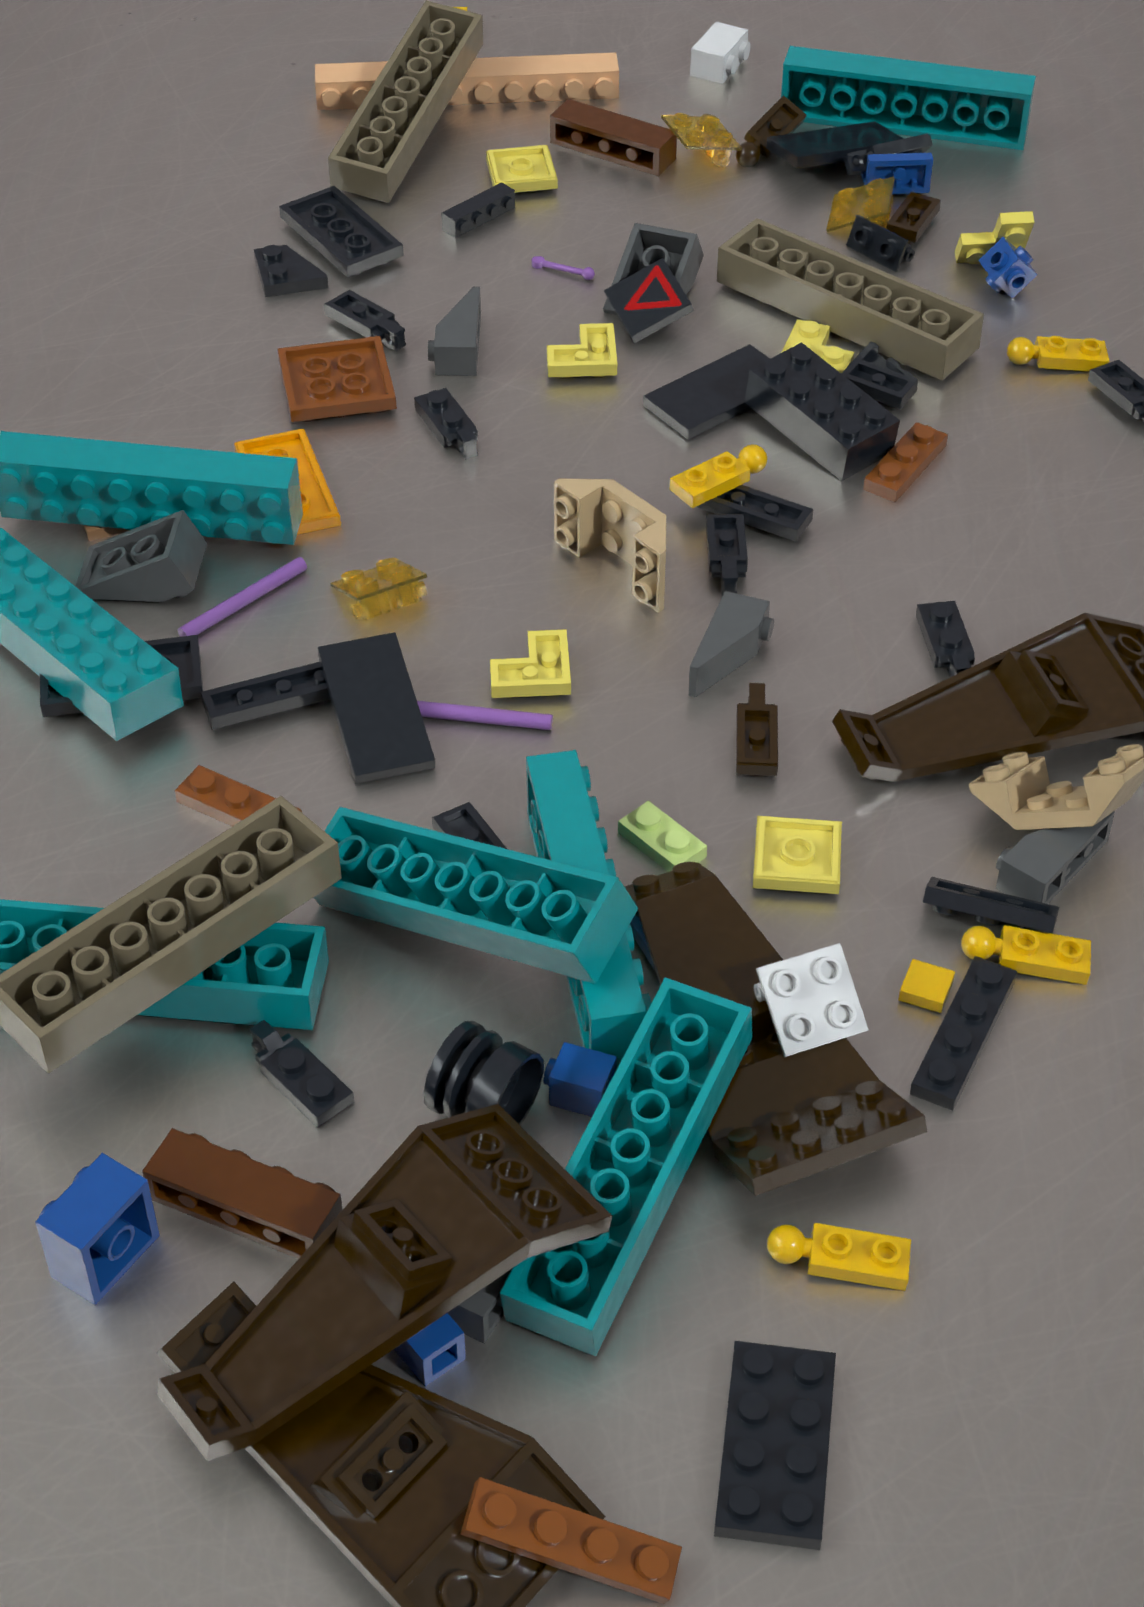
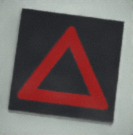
[604,258,694,344]

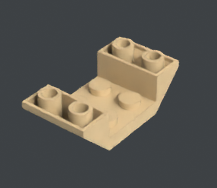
[554,478,666,613]
[969,744,1144,830]

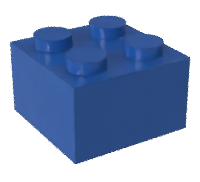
[35,1153,160,1305]

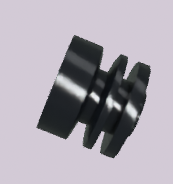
[423,1021,544,1125]

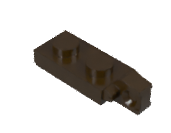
[736,683,778,776]

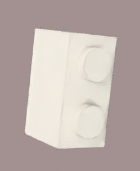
[690,22,751,84]

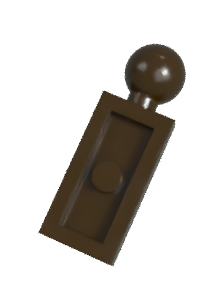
[736,95,807,167]

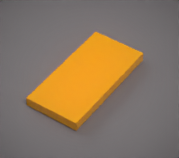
[234,429,341,535]

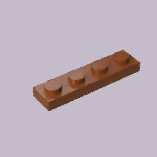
[460,1477,682,1604]

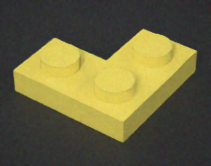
[955,211,1035,264]
[781,319,854,373]
[547,323,618,378]
[490,629,571,698]

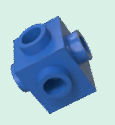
[978,237,1038,298]

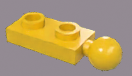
[1007,336,1110,371]
[669,444,767,509]
[961,925,1091,985]
[767,1223,911,1291]

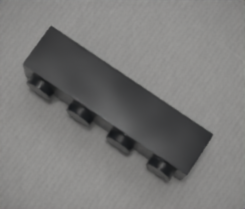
[441,182,515,238]

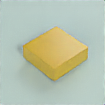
[898,959,955,1013]

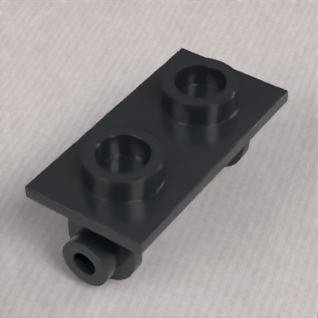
[846,215,915,272]

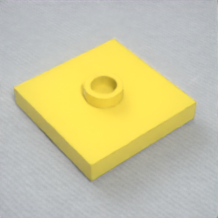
[486,145,558,193]
[753,816,842,894]

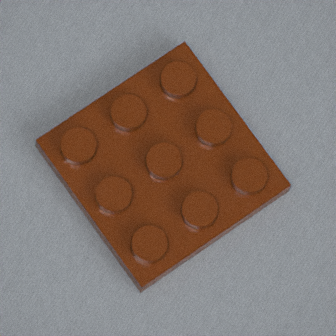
[277,336,397,422]

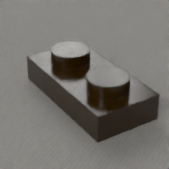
[886,192,941,243]

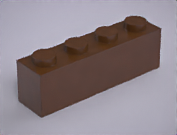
[550,99,677,177]
[142,1128,343,1259]

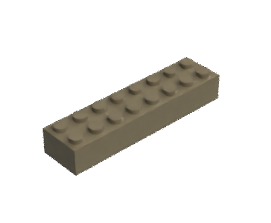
[328,0,483,203]
[717,218,984,381]
[0,796,342,1074]

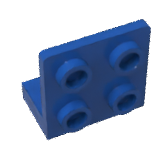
[861,152,933,197]

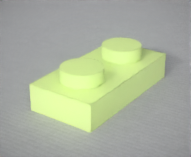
[618,800,707,872]

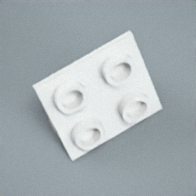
[754,943,869,1057]

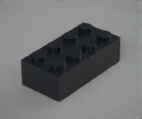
[745,342,900,482]

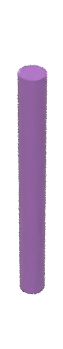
[178,557,307,637]
[417,700,553,731]

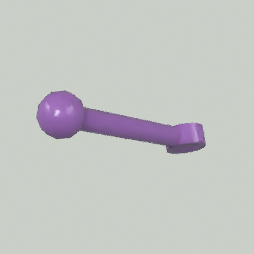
[531,256,595,280]

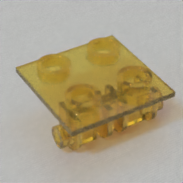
[661,113,742,167]
[826,176,895,232]
[330,558,427,621]

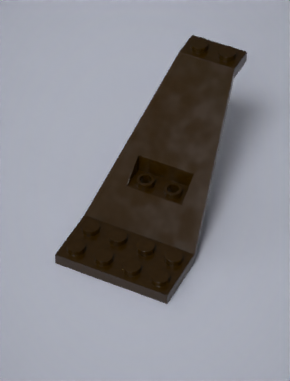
[832,613,1144,782]
[624,862,927,1196]
[157,1104,612,1461]
[157,1281,606,1607]

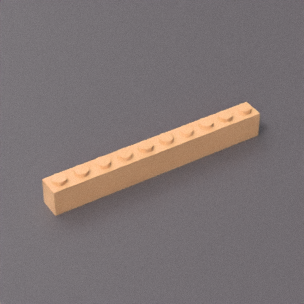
[315,52,619,110]

